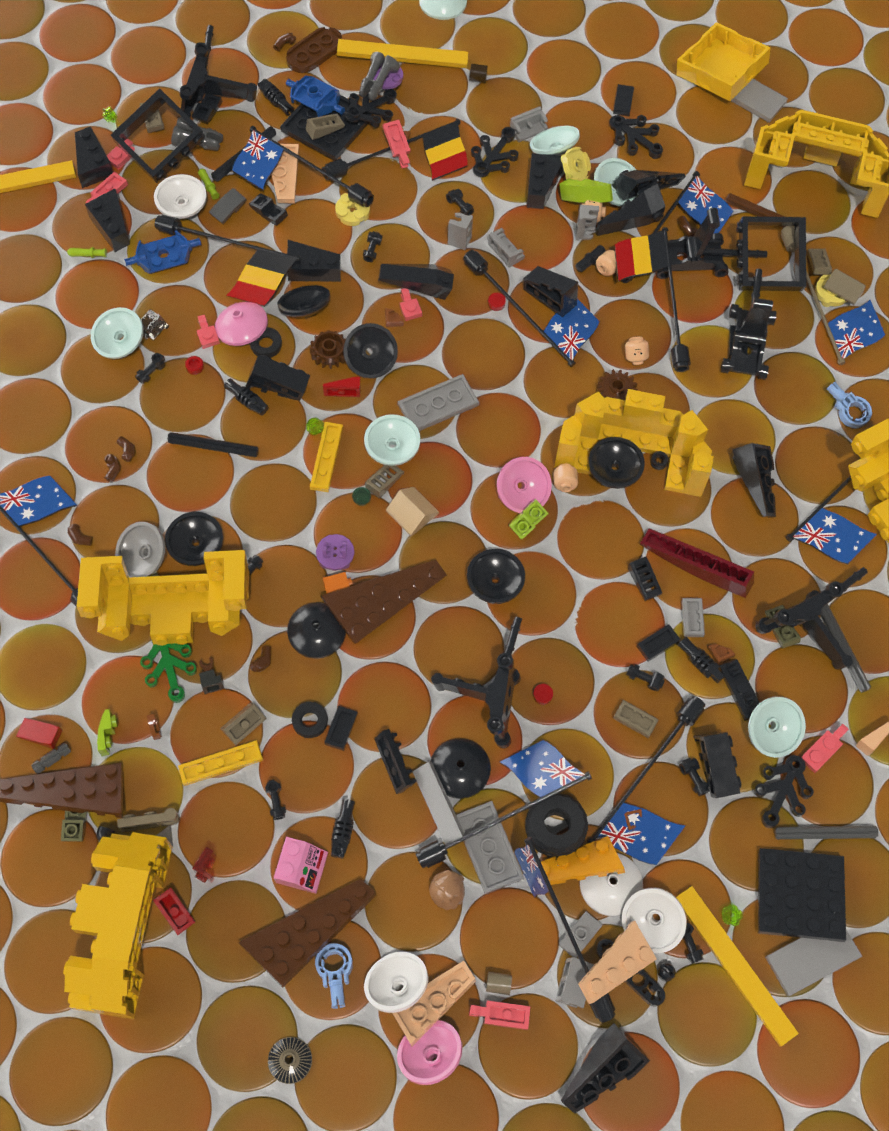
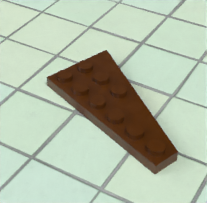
[320,560,447,644]
[0,762,123,818]
[239,879,376,988]

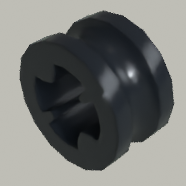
[650,451,668,470]

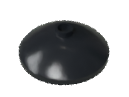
[277,285,331,318]
[343,323,398,378]
[588,437,645,489]
[165,512,224,566]
[467,549,525,604]
[287,602,346,659]
[430,738,491,799]

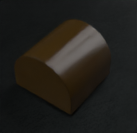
[470,64,488,83]

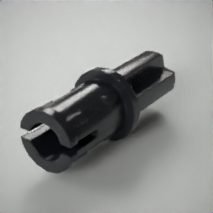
[575,245,606,272]

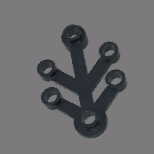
[344,89,397,127]
[609,115,663,159]
[471,127,519,177]
[754,755,814,828]

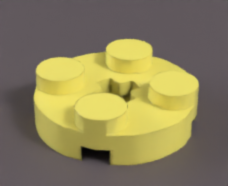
[561,147,591,181]
[335,193,370,226]
[815,273,847,307]

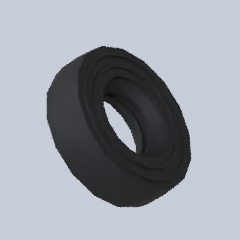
[250,327,282,358]
[292,702,328,738]

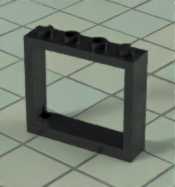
[111,88,205,183]
[736,216,807,291]

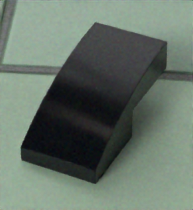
[192,94,222,123]
[249,193,288,226]

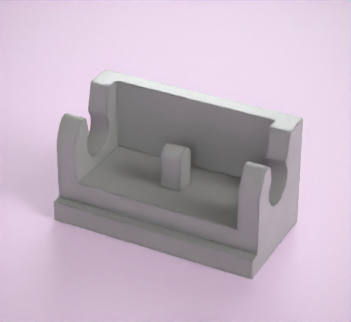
[510,107,548,142]
[576,205,599,241]
[448,213,473,250]
[488,228,525,268]
[555,957,594,1008]

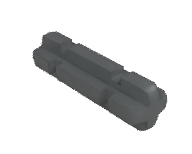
[31,743,71,774]

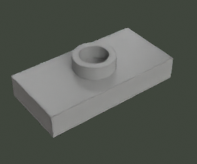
[682,598,705,637]
[559,912,602,958]

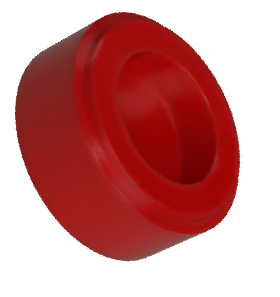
[488,293,506,311]
[185,356,204,375]
[533,684,553,705]

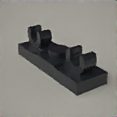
[719,659,759,721]
[374,729,417,794]

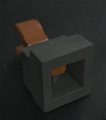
[199,657,224,694]

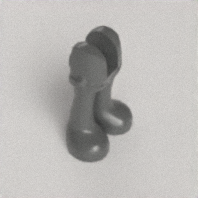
[359,52,400,101]
[171,117,223,151]

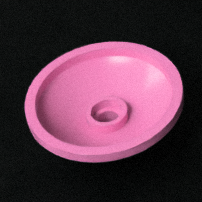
[215,302,268,346]
[497,457,552,513]
[397,1020,462,1085]

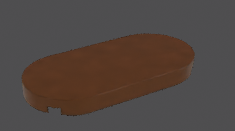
[286,27,342,73]

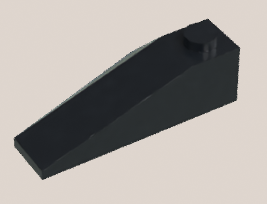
[615,170,686,200]
[596,181,665,236]
[378,264,454,300]
[733,443,776,518]
[561,1023,650,1113]

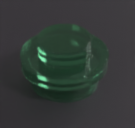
[352,487,371,506]

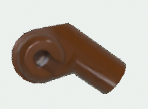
[273,32,296,51]
[678,216,697,237]
[117,436,135,462]
[104,454,121,483]
[67,524,93,546]
[250,646,272,672]

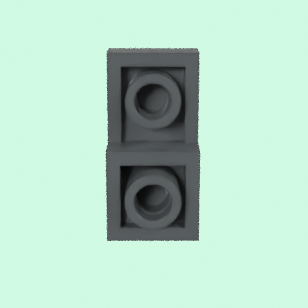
[209,188,247,225]

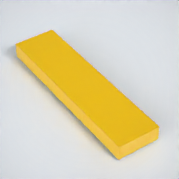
[310,422,343,493]
[178,740,263,786]

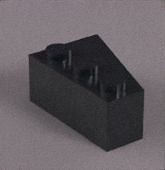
[75,126,113,189]
[527,153,564,209]
[85,189,130,252]
[287,240,341,282]
[523,266,578,317]
[245,354,310,401]
[693,731,742,798]

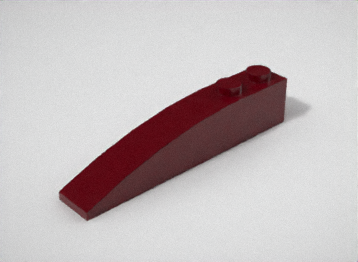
[640,528,754,598]

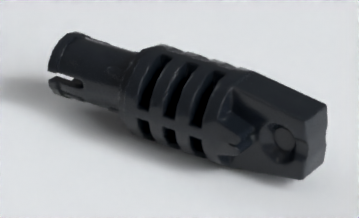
[258,78,294,116]
[224,378,269,416]
[678,637,724,684]
[331,799,355,859]

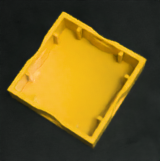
[677,22,771,101]

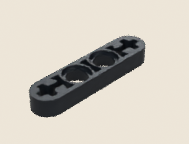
[596,939,665,1007]

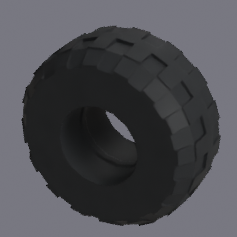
[525,793,588,857]

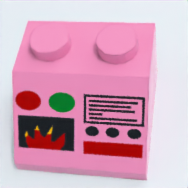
[274,837,328,894]

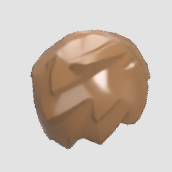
[429,870,465,910]

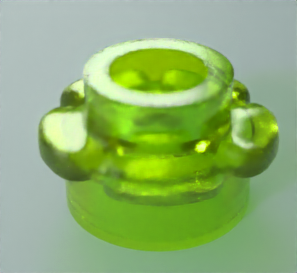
[102,106,117,123]
[306,418,324,435]
[721,905,743,926]

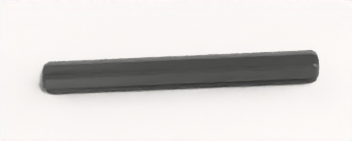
[820,604,871,692]
[775,826,878,839]

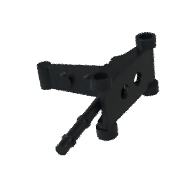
[177,25,257,118]
[657,208,767,279]
[720,269,777,380]
[755,567,868,670]
[431,617,522,748]

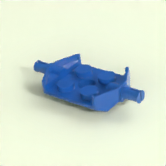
[286,76,345,117]
[124,231,201,274]

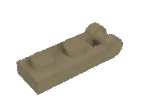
[117,808,180,832]

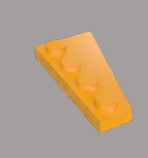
[541,836,625,885]

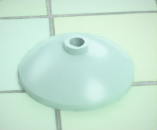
[419,0,467,20]
[530,126,580,156]
[594,158,636,206]
[91,307,143,359]
[364,414,420,466]
[748,697,806,758]

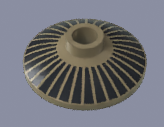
[268,1037,312,1084]

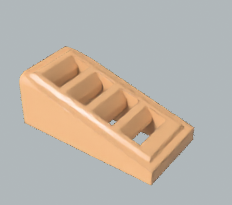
[856,722,889,756]

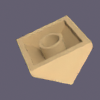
[386,487,439,536]

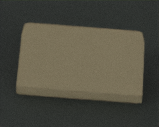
[823,269,866,305]
[220,702,267,745]

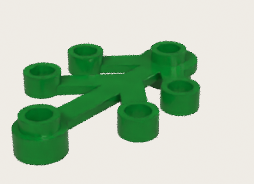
[140,642,197,703]

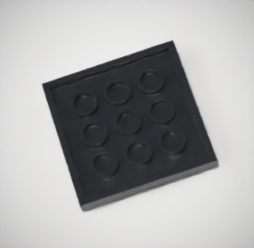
[280,92,374,161]
[758,848,846,942]

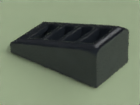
[628,557,662,601]

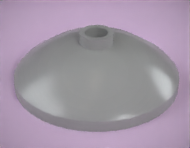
[115,522,165,577]

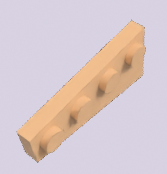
[271,144,299,203]
[392,961,476,1047]

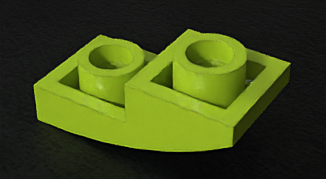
[509,499,549,540]
[97,709,118,756]

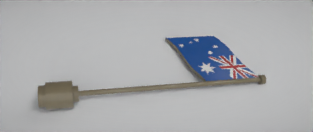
[781,226,885,365]

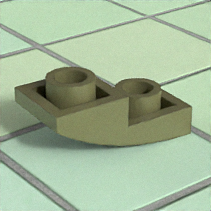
[765,605,801,649]
[61,811,88,842]

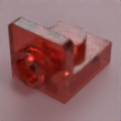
[192,847,216,883]

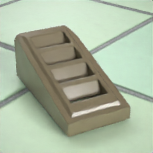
[306,114,345,140]
[365,465,404,499]

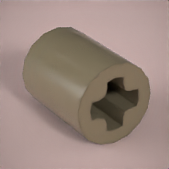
[486,972,512,995]

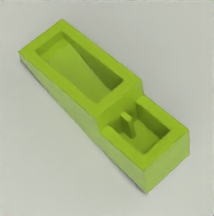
[559,179,613,203]

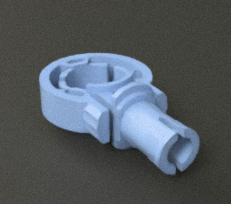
[826,382,872,428]
[315,943,353,1009]

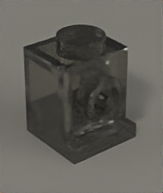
[141,309,169,340]

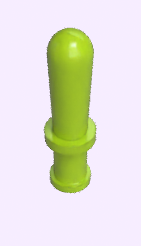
[198,168,220,200]
[67,247,107,258]

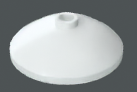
[154,174,207,219]
[580,853,643,916]
[622,888,687,953]
[364,952,428,1013]

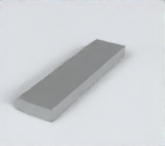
[413,762,465,845]

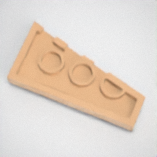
[578,920,657,1004]

